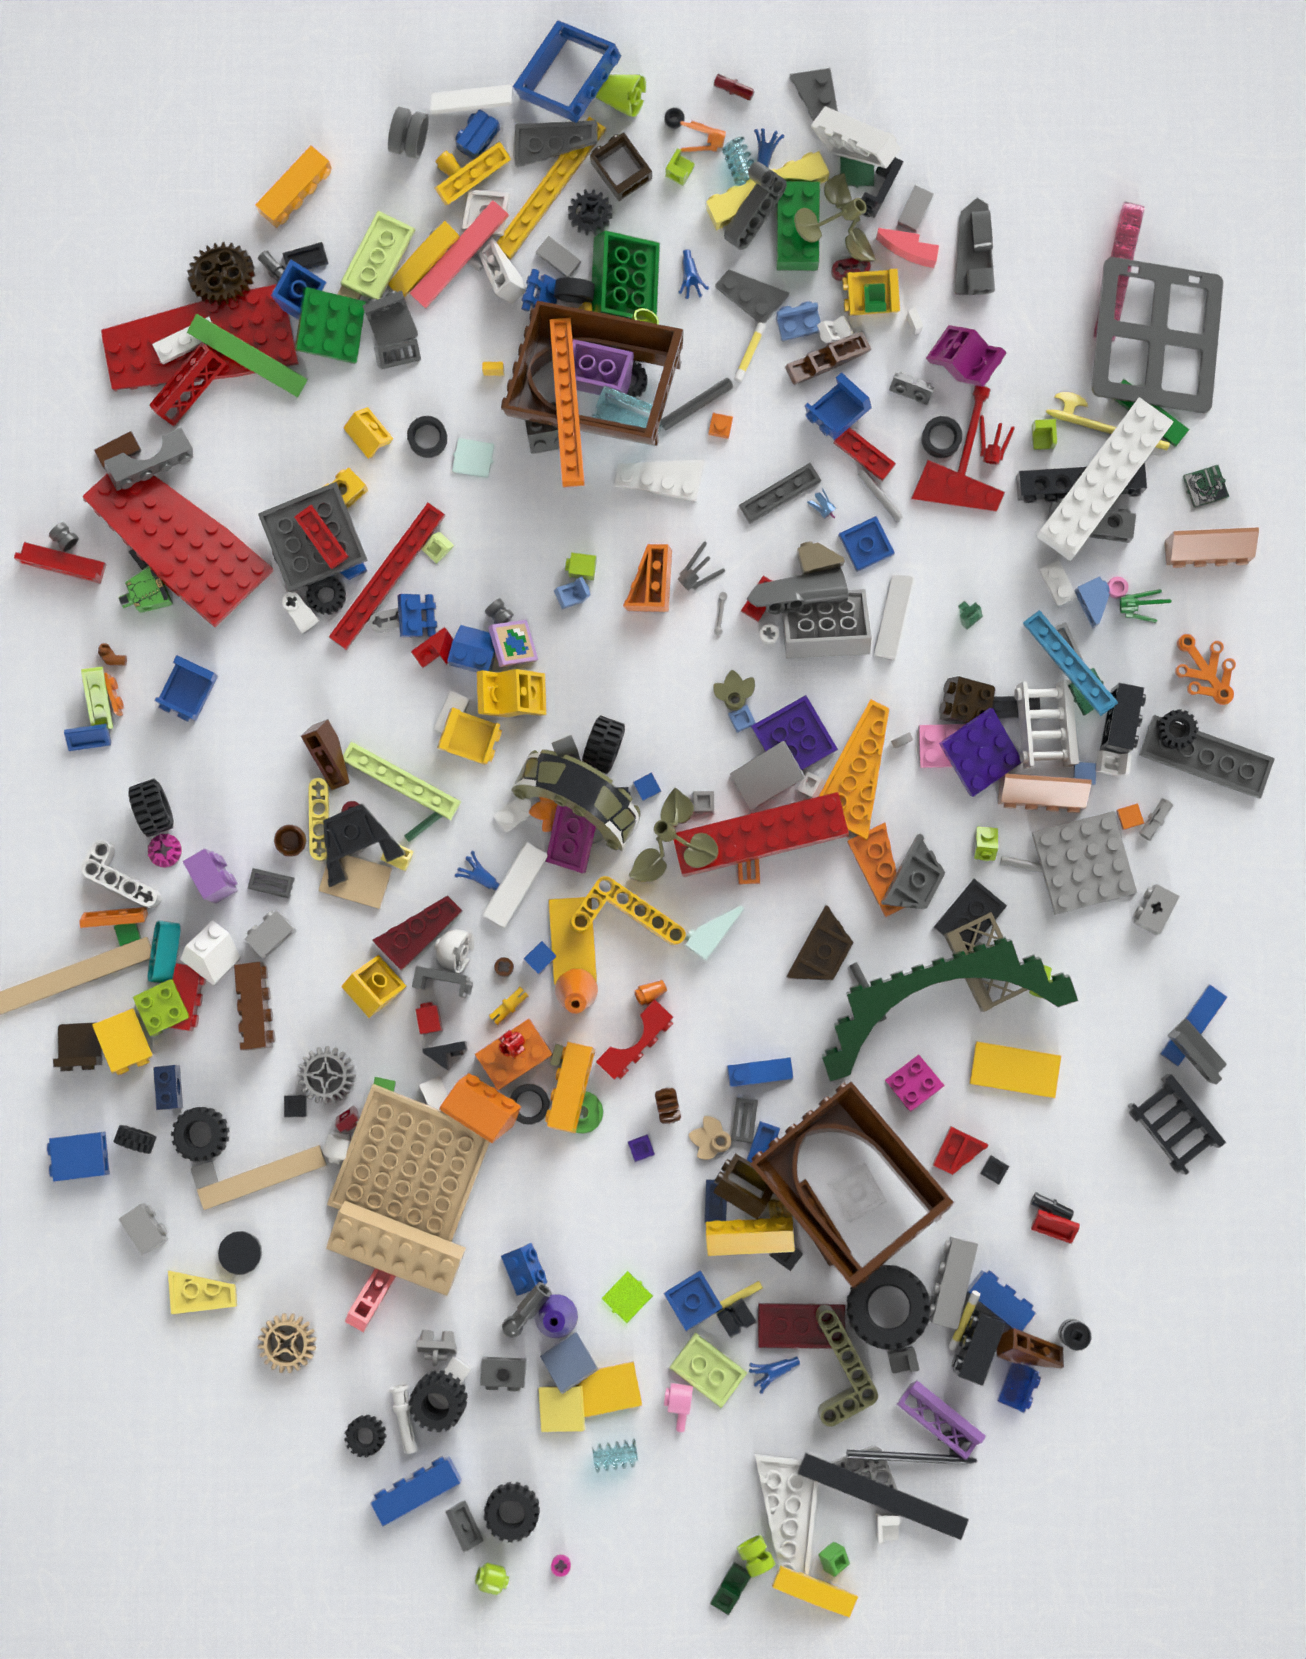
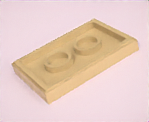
[318,855,392,909]

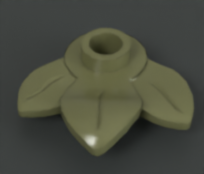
[713,670,755,711]

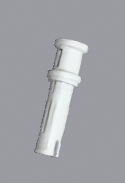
[389,1384,418,1454]

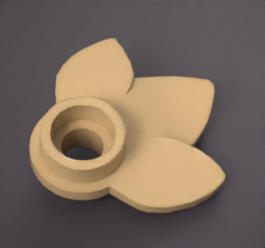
[689,1116,731,1160]

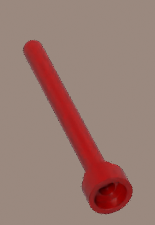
[958,385,991,475]

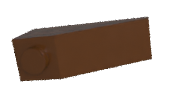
[301,719,350,790]
[996,1328,1064,1369]

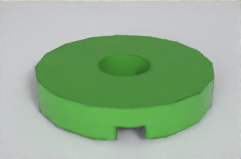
[576,1091,604,1134]

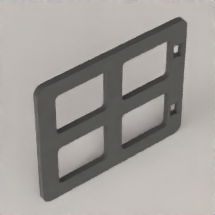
[1092,257,1223,413]

